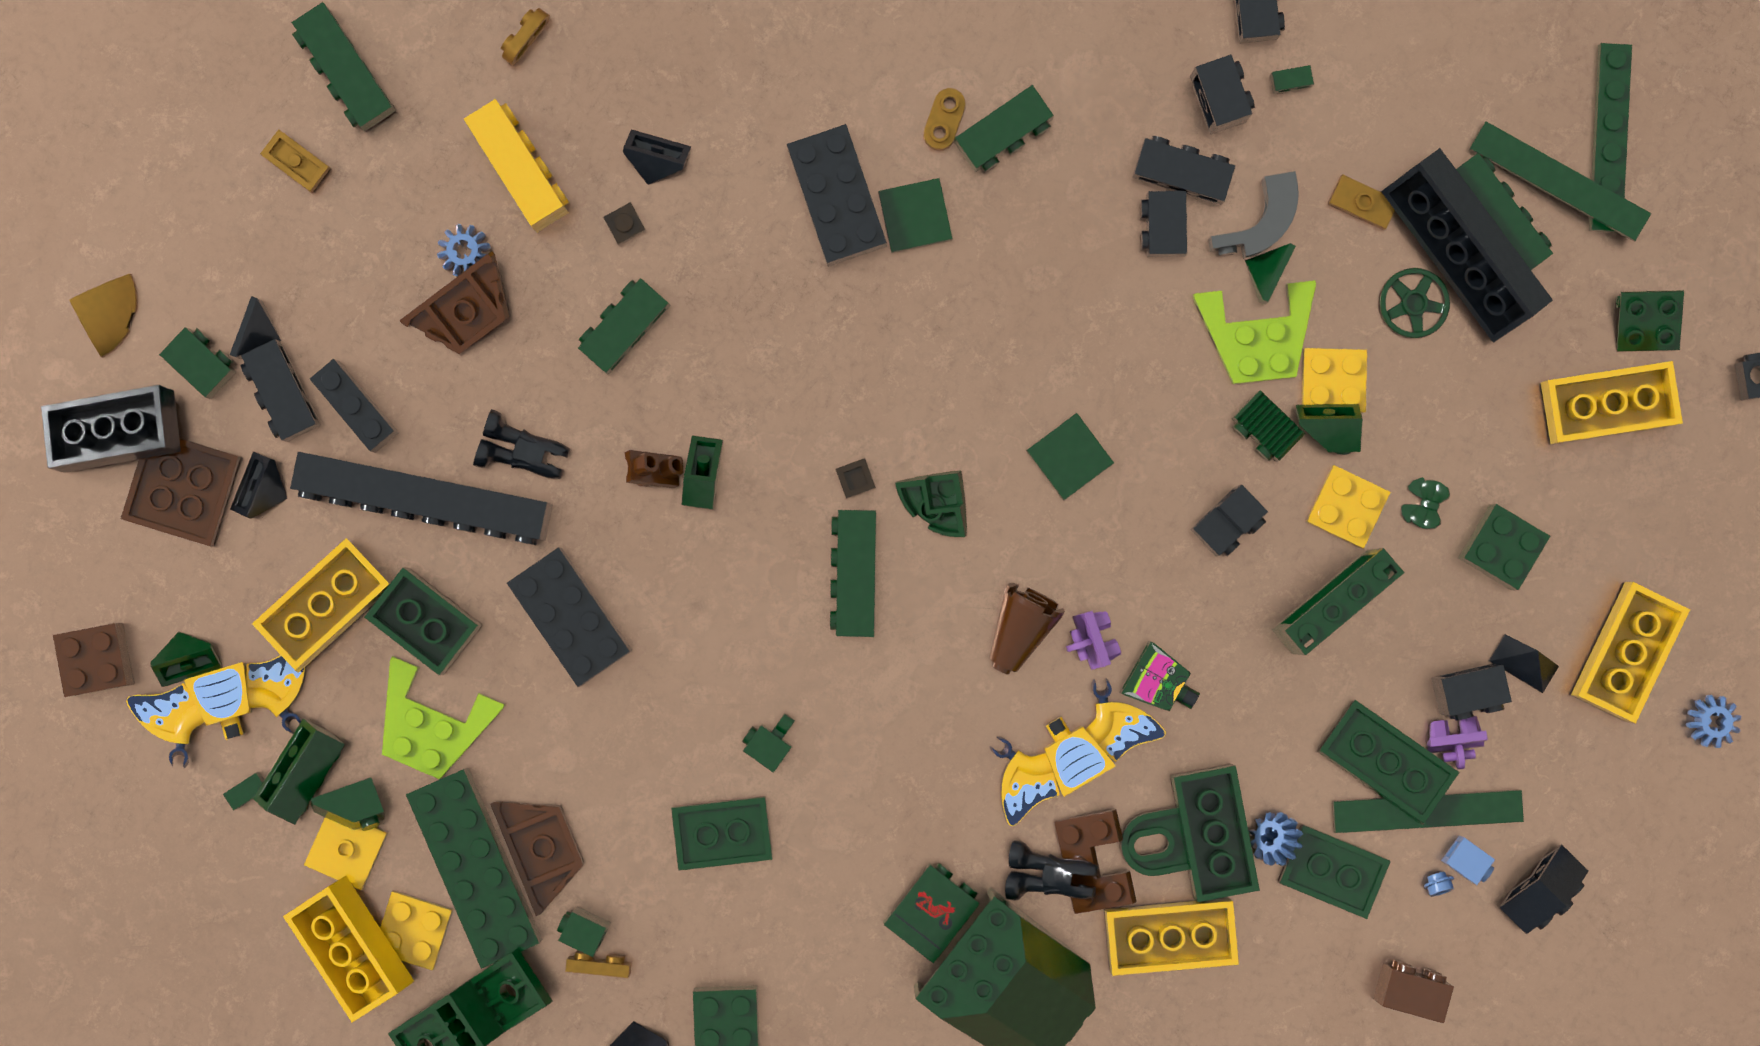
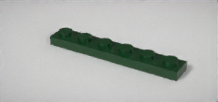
[1589,43,1632,233]

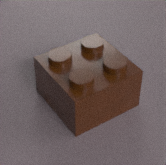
[53,623,134,697]
[1373,960,1454,1023]

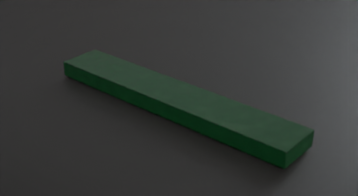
[1470,121,1652,242]
[1332,790,1524,833]

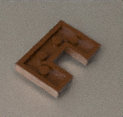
[1055,809,1137,914]

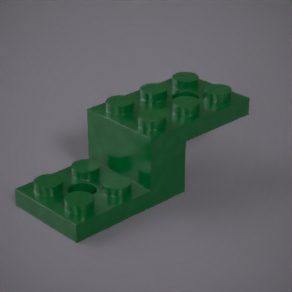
[388,948,553,1046]

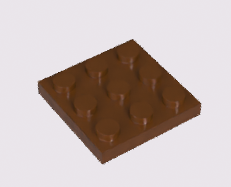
[121,438,240,547]

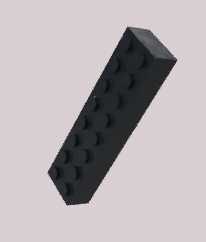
[290,452,553,545]

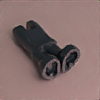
[473,409,570,479]
[1005,840,1098,900]

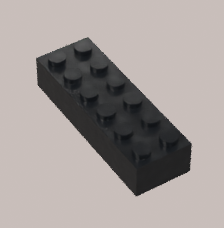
[1381,148,1553,343]

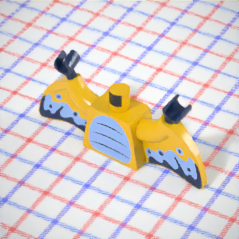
[126,655,305,768]
[990,678,1166,826]

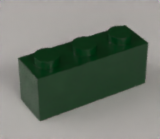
[954,85,1054,172]
[578,278,671,375]
[253,719,345,825]

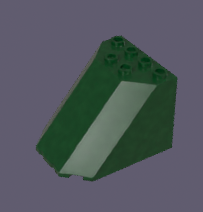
[914,887,1096,1046]

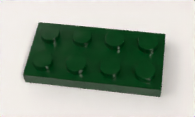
[1318,700,1460,825]

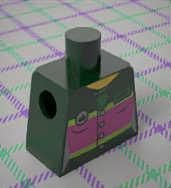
[1119,641,1200,711]

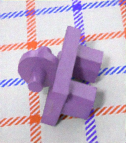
[1066,610,1121,670]
[1426,716,1488,770]

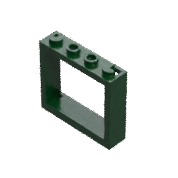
[1272,548,1404,656]

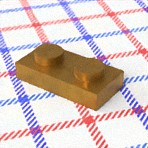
[260,129,330,193]
[565,951,632,978]

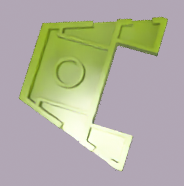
[1193,280,1316,384]
[382,656,506,779]

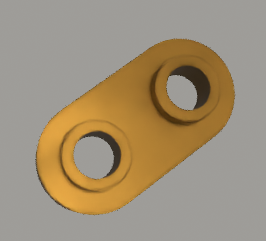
[501,8,550,65]
[924,88,965,150]

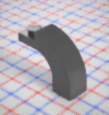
[1208,171,1299,259]

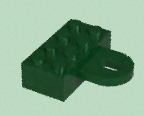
[1121,764,1260,902]

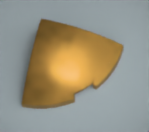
[69,274,137,357]

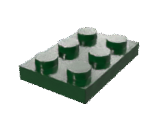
[671,797,773,871]
[1278,824,1391,919]

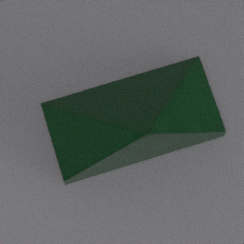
[1245,243,1296,305]
[150,631,222,687]

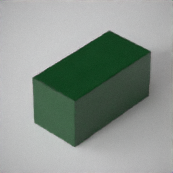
[1270,65,1314,94]
[223,772,264,811]

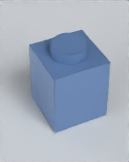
[1441,835,1495,885]

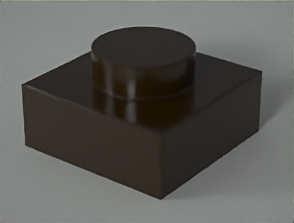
[603,202,646,245]
[836,458,876,499]

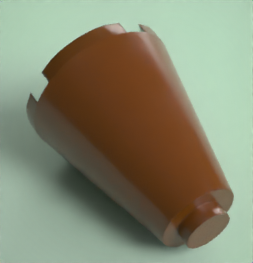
[990,583,1065,674]

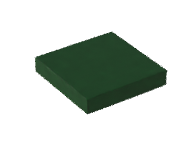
[878,178,953,253]
[1026,413,1114,500]

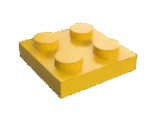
[1302,348,1367,413]
[1306,465,1391,549]
[380,890,453,970]

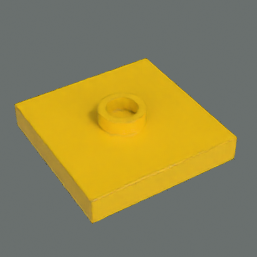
[304,817,388,890]

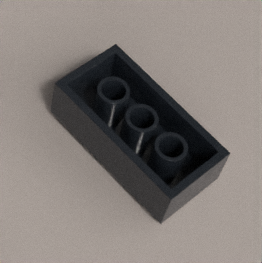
[787,124,887,267]
[41,385,181,473]
[507,547,632,687]

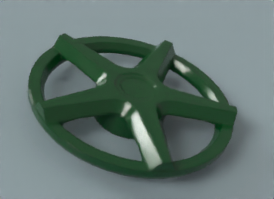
[1380,268,1450,338]

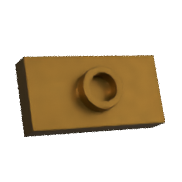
[1328,174,1395,230]

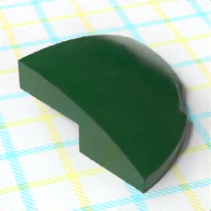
[895,470,967,537]

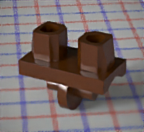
[625,450,684,488]

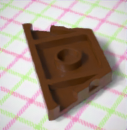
[400,251,509,354]
[490,801,584,916]

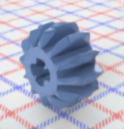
[437,224,491,277]
[1686,695,1741,748]
[1249,812,1303,866]

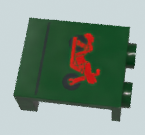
[883,863,980,964]

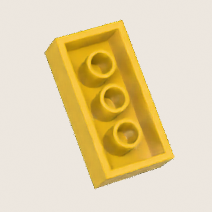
[464,99,569,233]
[1541,361,1683,444]
[252,538,389,673]
[1571,582,1690,724]
[283,876,415,1022]
[1104,898,1239,976]

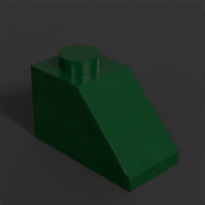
[1296,404,1363,455]
[682,436,723,509]
[311,778,384,831]

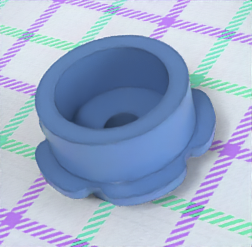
[1424,872,1454,897]

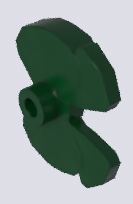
[1401,477,1450,529]

